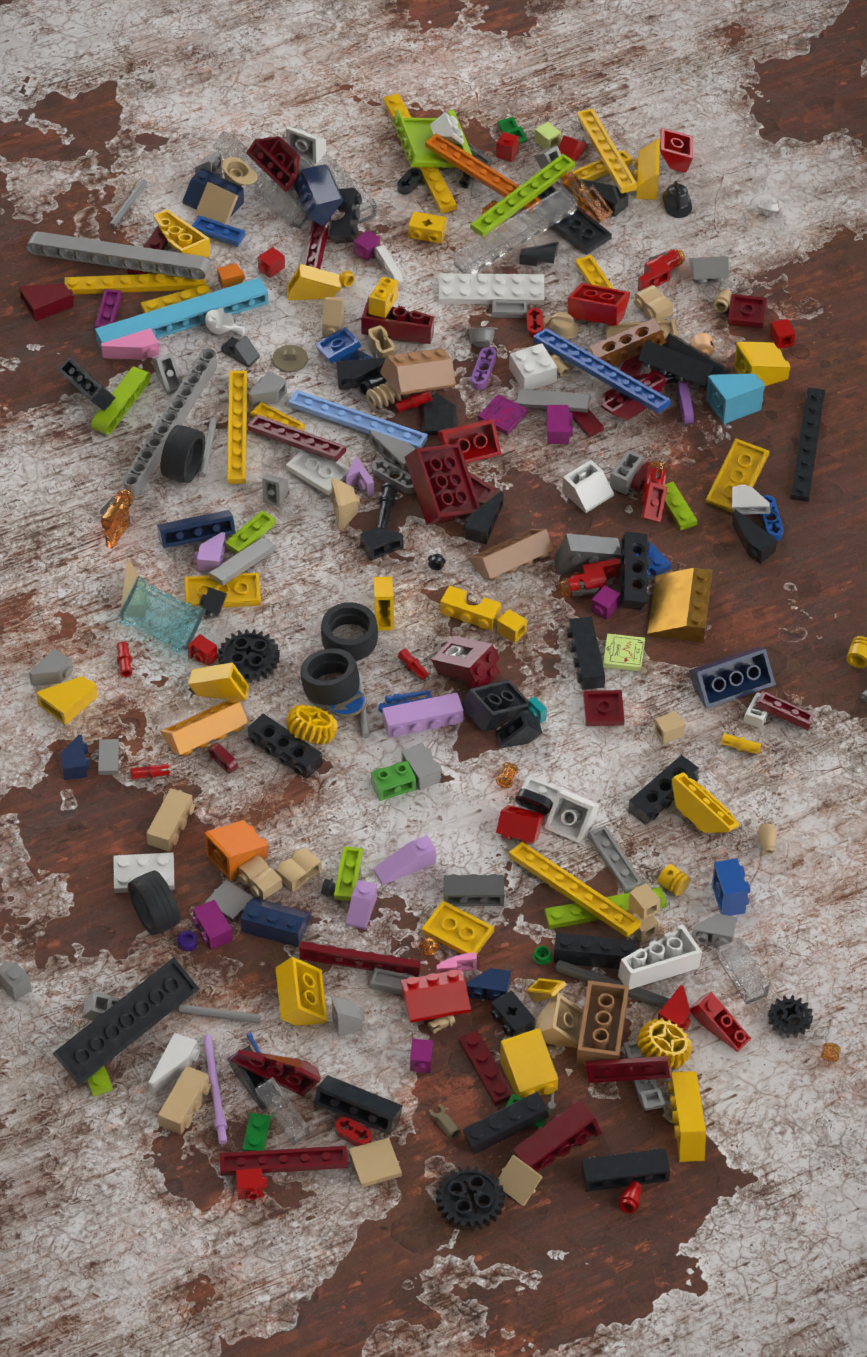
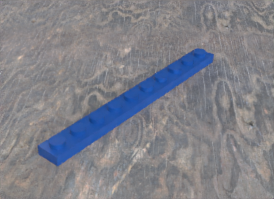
[533,328,671,414]

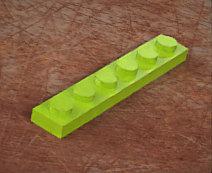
[545,887,667,930]

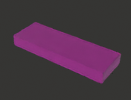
[95,289,122,328]

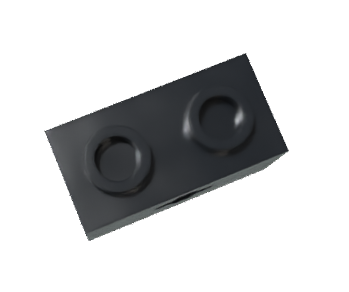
[490,990,535,1037]

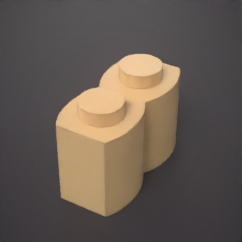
[634,285,673,321]
[368,326,395,358]
[276,847,322,892]
[238,855,282,900]

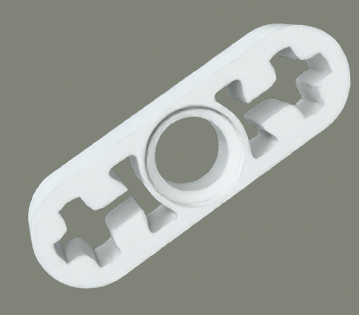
[374,245,403,284]

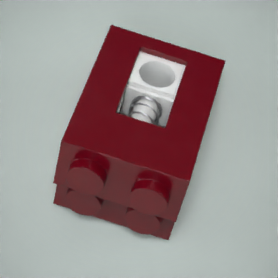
[431,636,500,689]

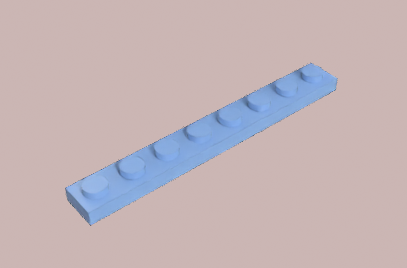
[289,390,428,448]

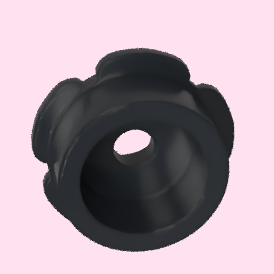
[428,553,446,571]
[321,878,336,897]

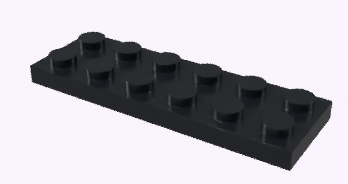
[533,186,612,255]

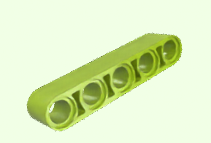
[91,367,151,435]

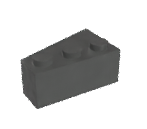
[554,533,621,575]

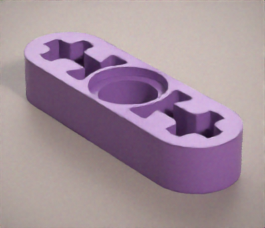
[471,347,496,390]
[677,381,694,425]

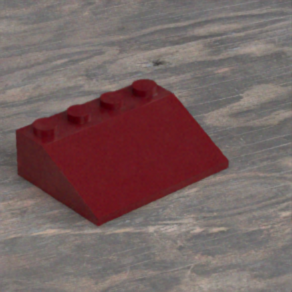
[404,444,480,525]

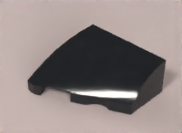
[519,242,559,266]

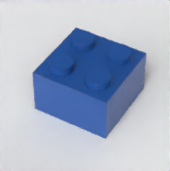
[711,858,750,916]

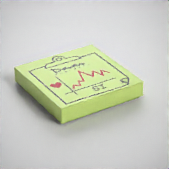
[603,634,645,672]

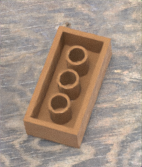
[577,980,629,1064]

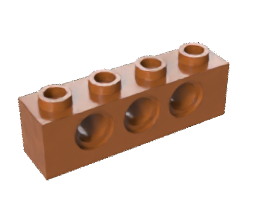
[590,318,666,366]

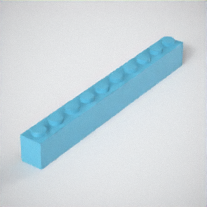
[95,278,269,349]

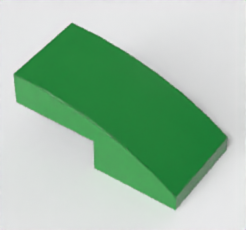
[497,117,528,144]

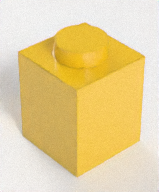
[497,609,527,643]

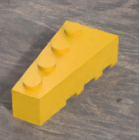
[667,1071,706,1162]

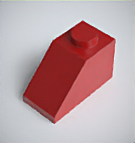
[558,135,589,162]
[658,985,691,1031]

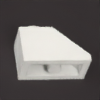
[732,485,770,514]

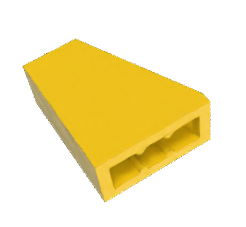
[287,264,341,300]
[374,576,394,631]
[188,662,249,701]
[36,676,98,725]

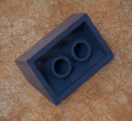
[182,168,244,217]
[241,898,312,947]

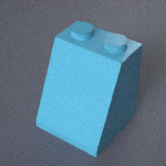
[706,374,765,424]

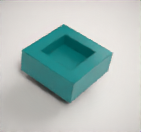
[528,696,547,724]

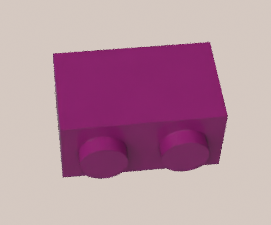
[546,405,573,444]
[191,899,233,950]

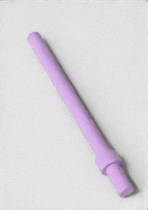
[203,1035,227,1145]

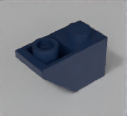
[61,735,90,780]
[467,968,511,1001]

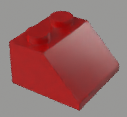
[660,127,693,173]
[496,805,546,844]

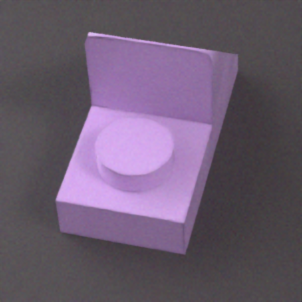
[346,457,374,496]

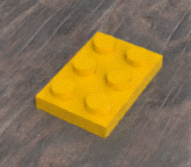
[421,900,494,955]

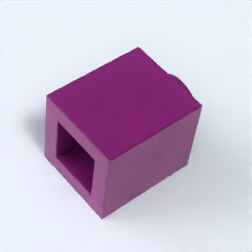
[353,230,380,261]
[591,586,620,620]
[410,1039,433,1073]

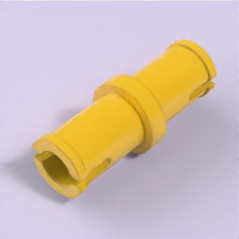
[721,733,761,755]

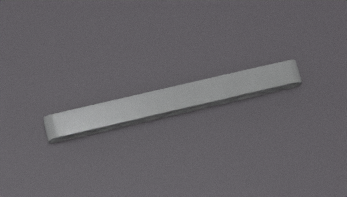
[26,232,211,280]
[123,348,217,497]

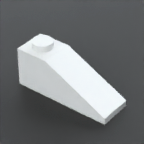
[148,1033,200,1094]

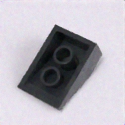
[461,680,529,732]

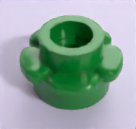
[532,946,552,965]

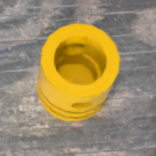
[846,636,867,668]
[657,864,691,897]

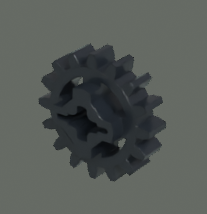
[768,995,813,1038]

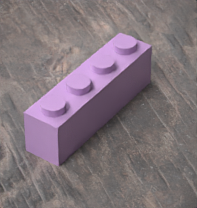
[382,693,463,738]

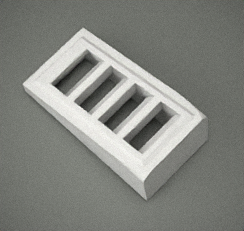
[744,692,769,729]

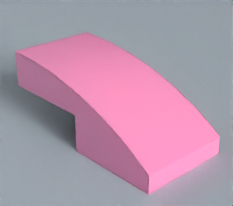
[436,952,477,974]

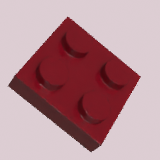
[728,294,767,328]
[583,690,625,726]

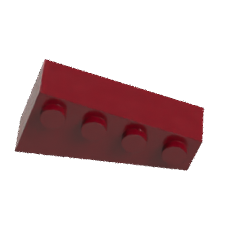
[361,297,435,344]
[513,1099,602,1172]

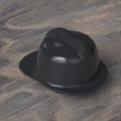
[662,181,692,218]

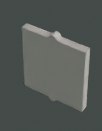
[205,880,254,921]

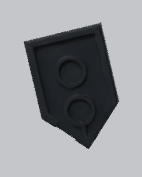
[420,392,457,435]

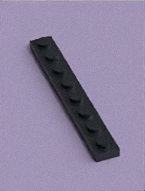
[791,387,825,502]

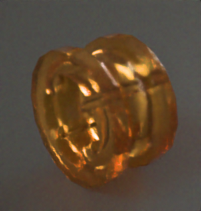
[419,936,440,956]
[821,1043,841,1062]

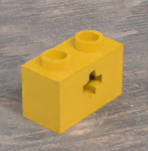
[408,211,447,244]
[369,277,398,318]

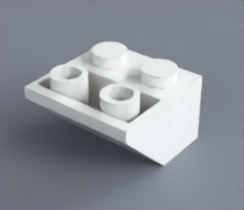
[562,460,614,513]

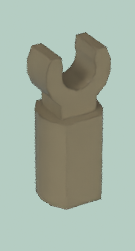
[429,1104,461,1140]

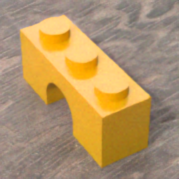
[440,585,501,631]

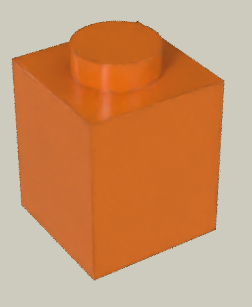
[217,263,245,289]

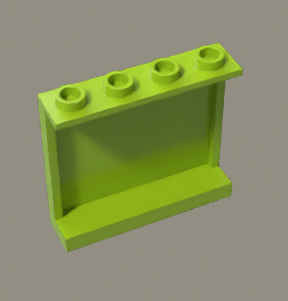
[393,109,472,168]

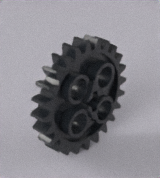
[218,629,280,683]
[436,1165,505,1231]

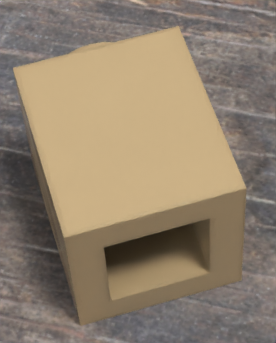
[654,711,686,744]

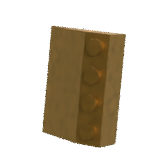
[647,568,712,642]

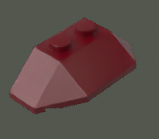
[246,136,300,192]
[601,371,667,420]

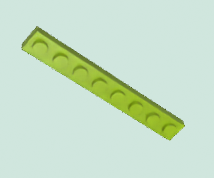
[470,154,576,238]

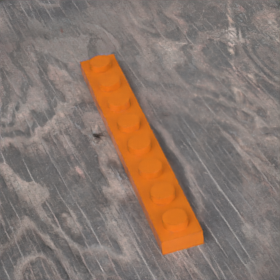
[425,133,542,214]

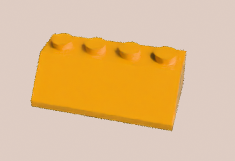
[160,700,248,756]

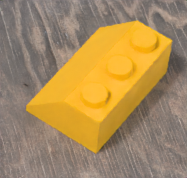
[633,139,660,200]
[276,957,328,1026]

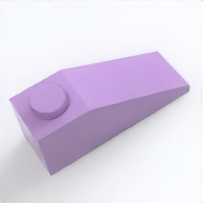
[374,835,436,885]

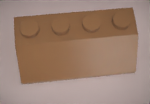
[380,348,456,395]
[468,529,554,581]

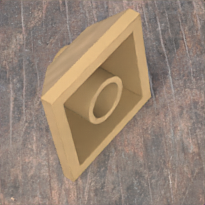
[331,478,360,530]
[536,993,584,1048]

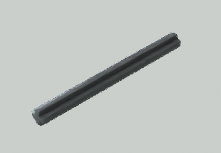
[556,960,670,1008]

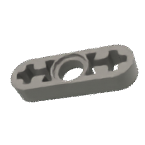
[372,459,415,494]

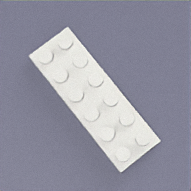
[439,273,544,305]

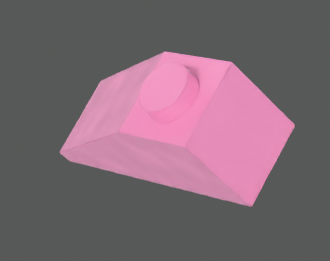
[101,328,159,360]

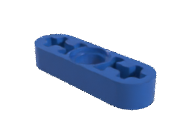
[760,495,783,541]

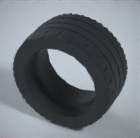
[160,425,205,483]
[321,602,378,661]
[300,648,360,706]
[128,870,181,935]

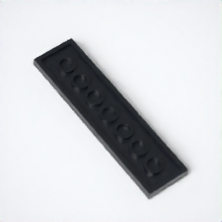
[53,957,199,1086]

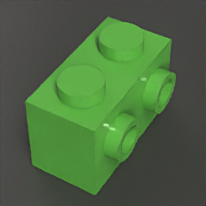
[371,761,416,801]

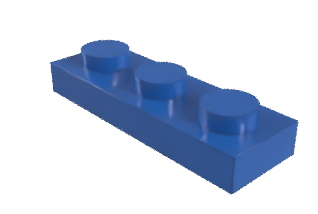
[192,216,246,247]

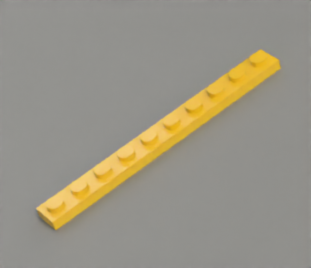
[383,93,457,213]

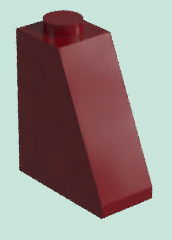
[19,283,75,322]

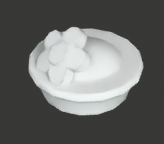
[758,199,779,216]

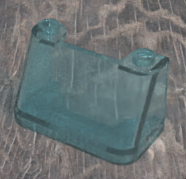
[117,576,206,653]

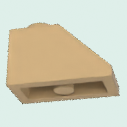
[322,297,344,337]

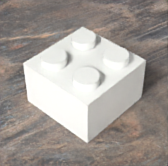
[509,343,557,390]

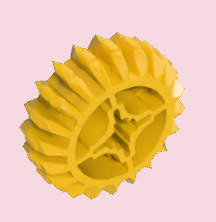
[285,704,338,745]
[637,1018,693,1070]

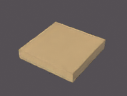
[195,182,238,225]
[349,1138,402,1188]

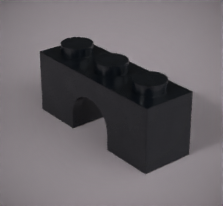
[330,188,362,244]

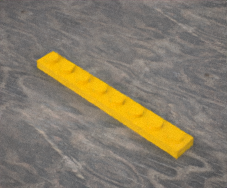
[577,108,637,193]
[65,274,205,295]
[227,371,248,484]
[509,842,641,937]

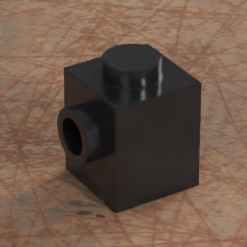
[199,587,227,618]

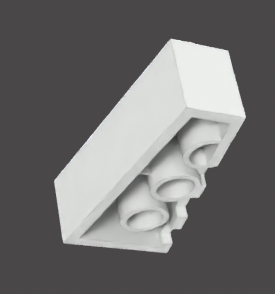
[618,924,702,990]

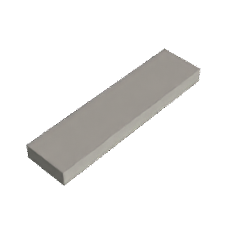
[517,389,591,412]
[209,537,276,586]
[588,825,644,894]

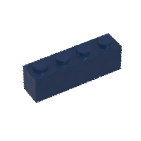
[157,510,236,548]

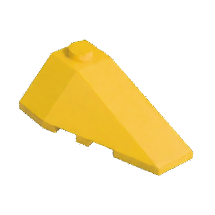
[153,209,210,258]

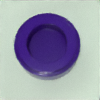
[177,931,198,951]

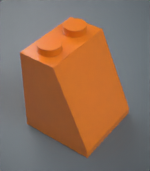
[205,820,269,881]

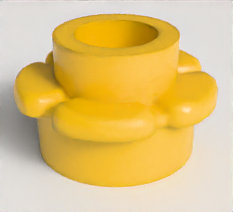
[339,270,355,287]

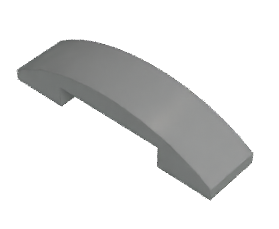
[623,1040,666,1111]

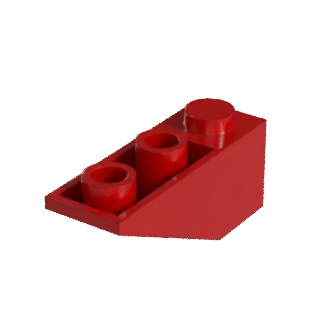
[690,992,752,1052]

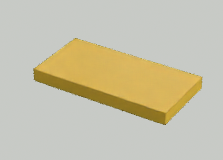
[706,438,770,513]
[184,572,261,610]

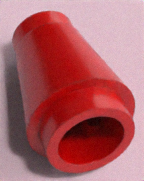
[618,1181,642,1214]

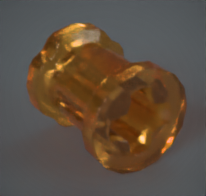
[496,762,518,788]

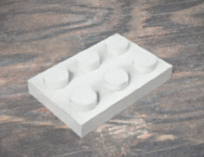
[286,450,350,495]
[114,853,175,893]

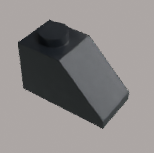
[360,527,404,561]
[495,711,543,748]

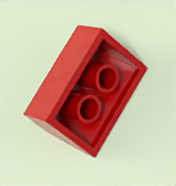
[568,283,630,326]
[437,419,502,463]
[401,969,471,1023]

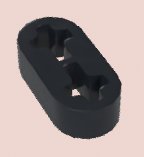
[397,168,422,195]
[515,788,553,814]

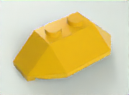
[672,772,740,833]

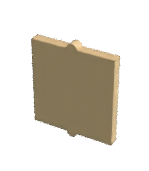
[499,1155,542,1206]

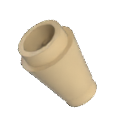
[713,289,732,313]
[757,823,777,855]

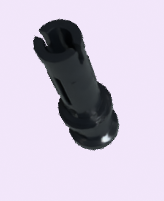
[376,483,398,530]

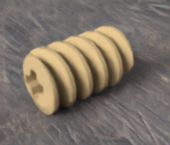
[366,381,407,411]

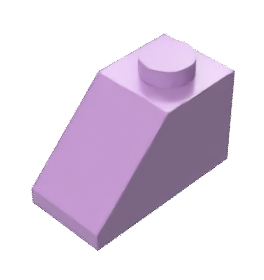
[194,532,226,572]
[346,880,377,930]

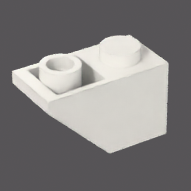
[430,112,464,144]

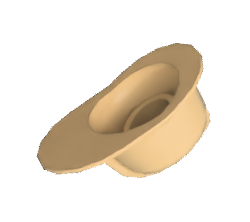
[222,157,258,186]
[536,312,578,340]

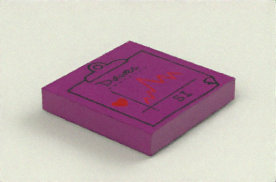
[478,394,528,436]

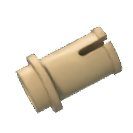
[551,355,569,377]
[428,1015,455,1034]

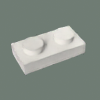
[521,776,564,803]

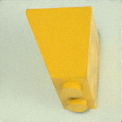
[734,342,790,386]
[500,1028,558,1098]

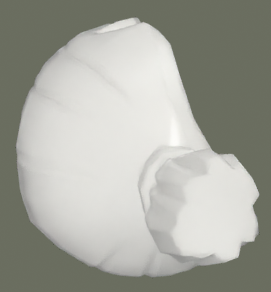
[205,308,245,336]

